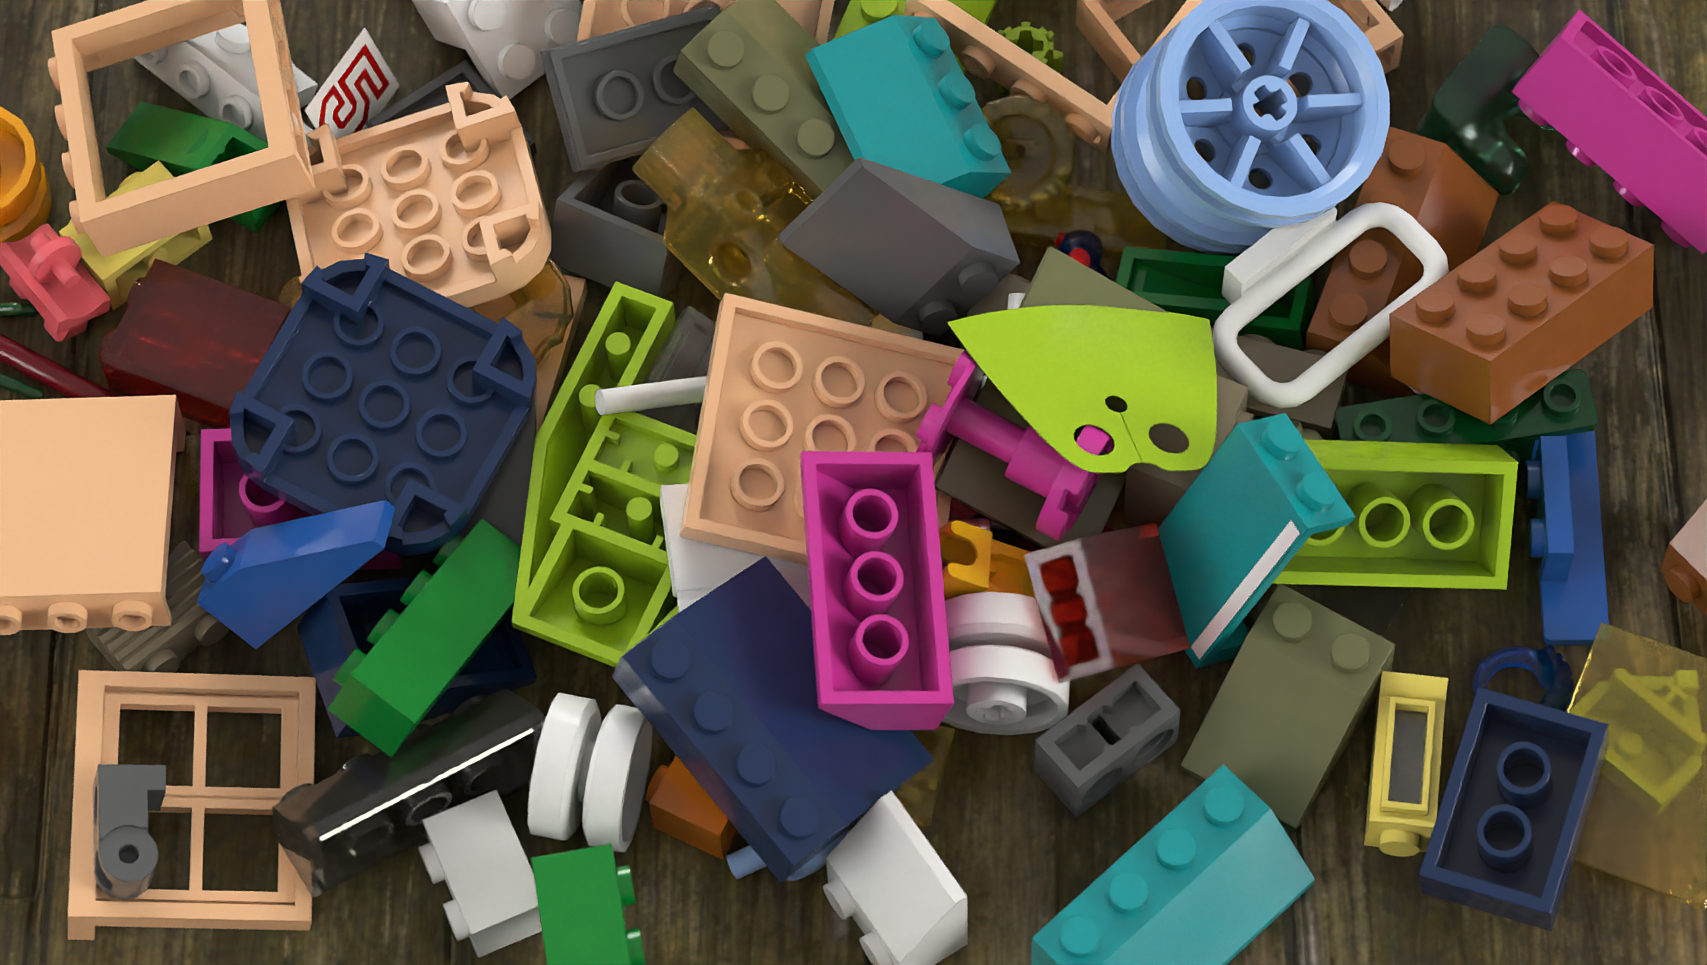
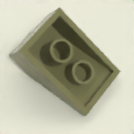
[1180,584,1395,832]

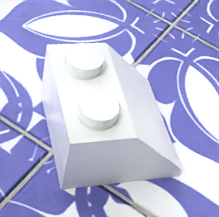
[823,791,968,965]

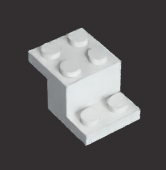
[412,0,583,100]

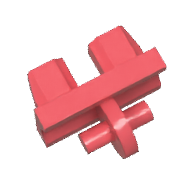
[0,223,111,342]

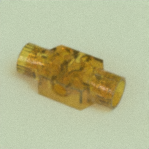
[632,107,880,327]

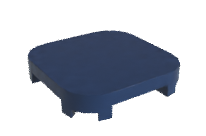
[229,253,537,556]

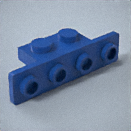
[1523,430,1610,645]

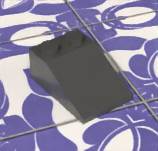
[546,141,747,299]
[779,157,1020,337]

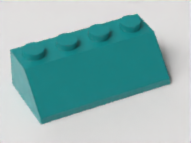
[1031,764,1315,965]

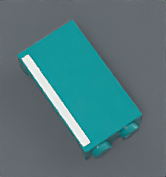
[1130,413,1356,669]

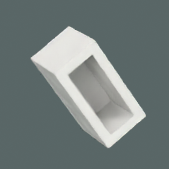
[418,789,542,958]

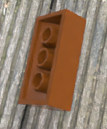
[1305,126,1499,398]

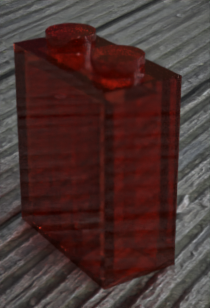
[98,258,291,429]
[1024,522,1190,683]

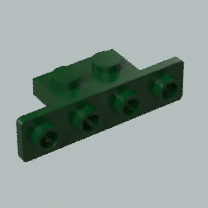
[1334,369,1599,473]

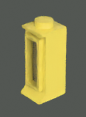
[1364,671,1448,857]

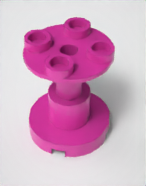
[916,350,1114,542]

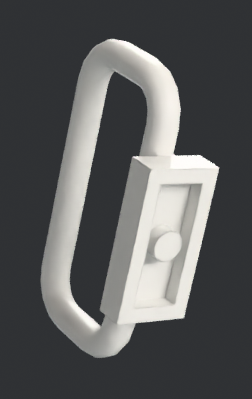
[1212,202,1449,409]

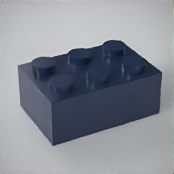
[1419,687,1609,932]

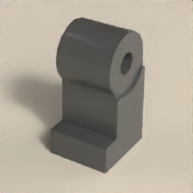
[93,764,166,900]

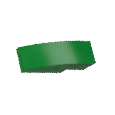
[1116,246,1317,351]

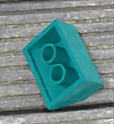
[805,15,1012,198]

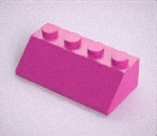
[1512,9,1707,254]
[799,451,954,730]

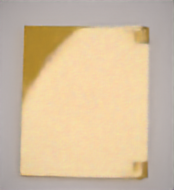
[1567,622,1707,911]

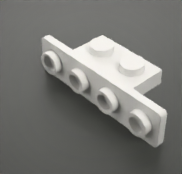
[134,24,318,147]

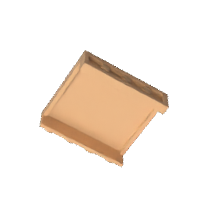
[0,395,186,635]

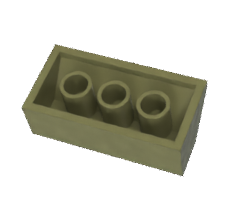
[673,0,855,206]

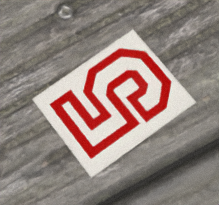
[304,28,400,139]

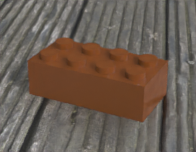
[1389,201,1654,425]

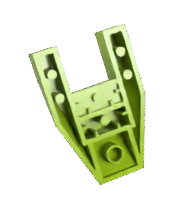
[512,281,697,668]

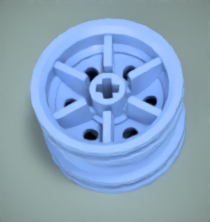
[1111,0,1390,256]

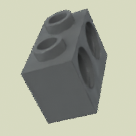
[1034,663,1180,818]

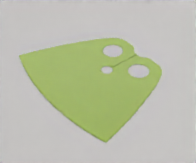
[947,305,1217,473]

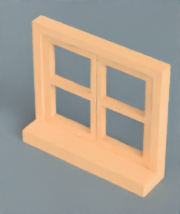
[68,670,316,940]

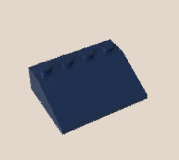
[612,556,934,883]

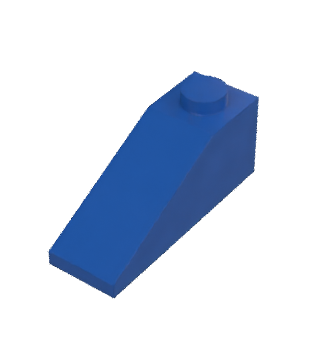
[197,500,395,649]

